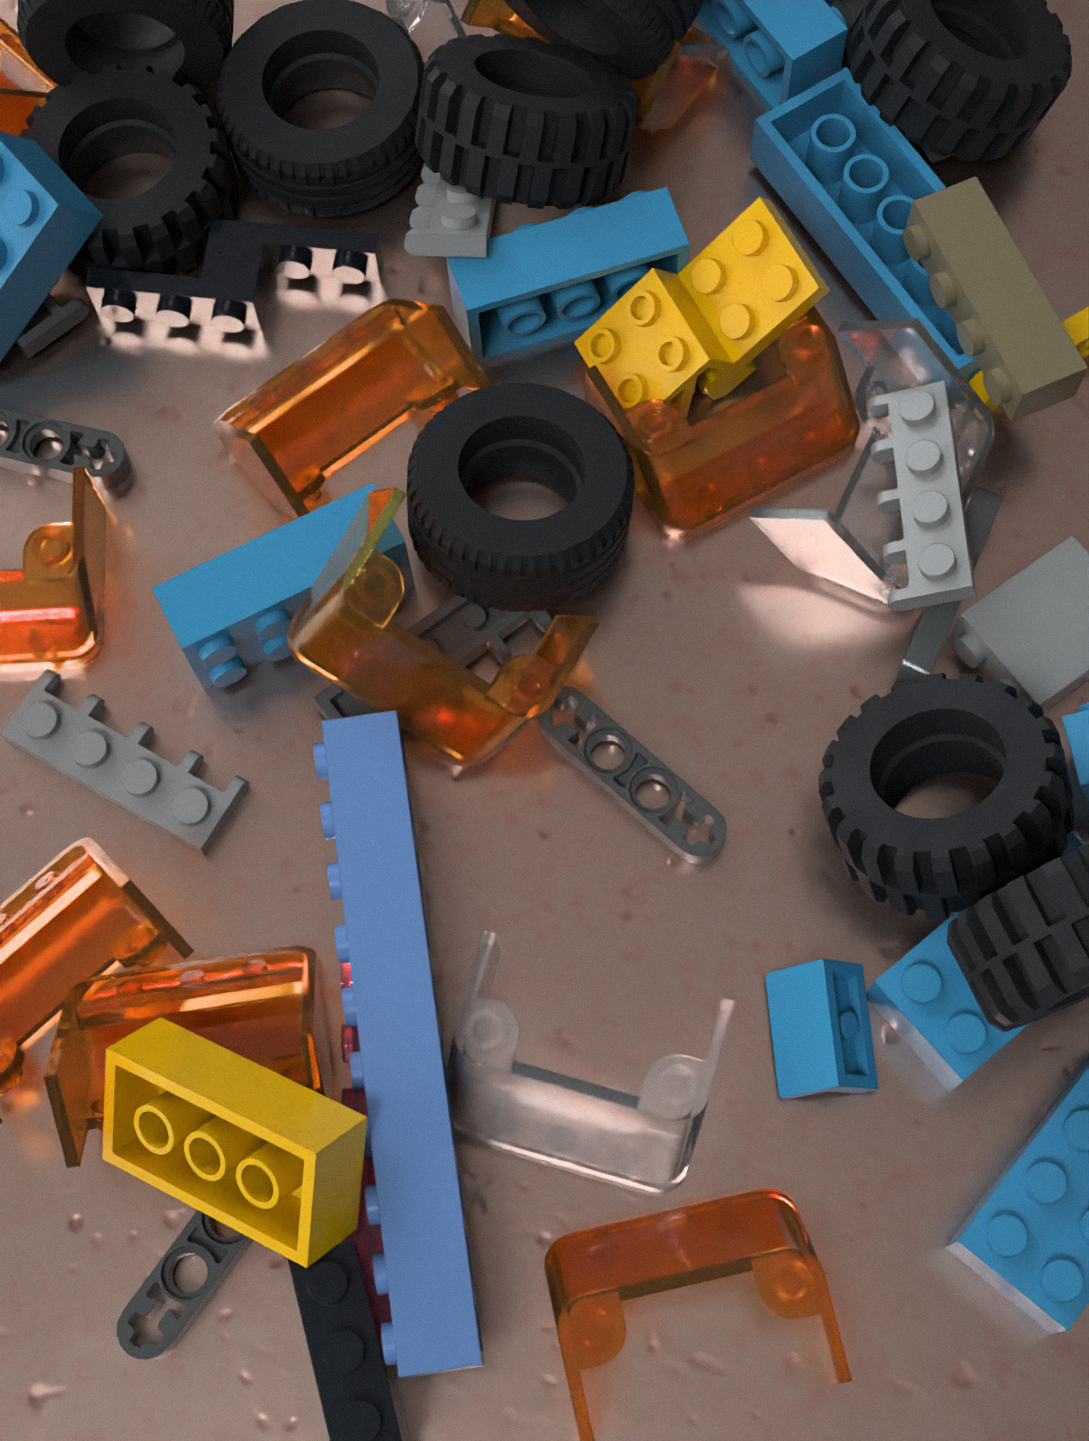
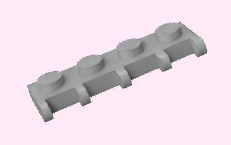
[404,163,496,258]
[866,380,977,612]
[0,669,249,856]

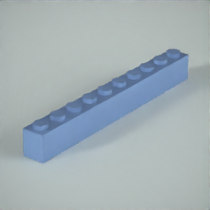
[313,710,485,1378]

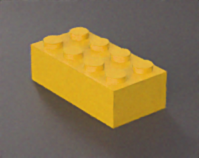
[102,1017,367,1268]

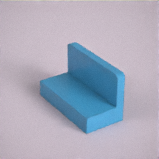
[765,958,879,1099]

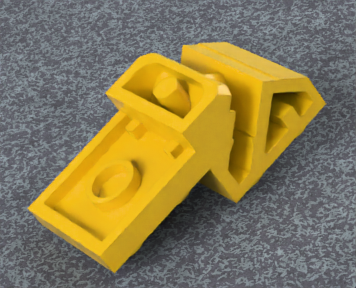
[574,197,830,435]

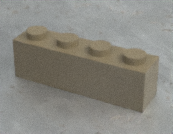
[903,176,1088,422]

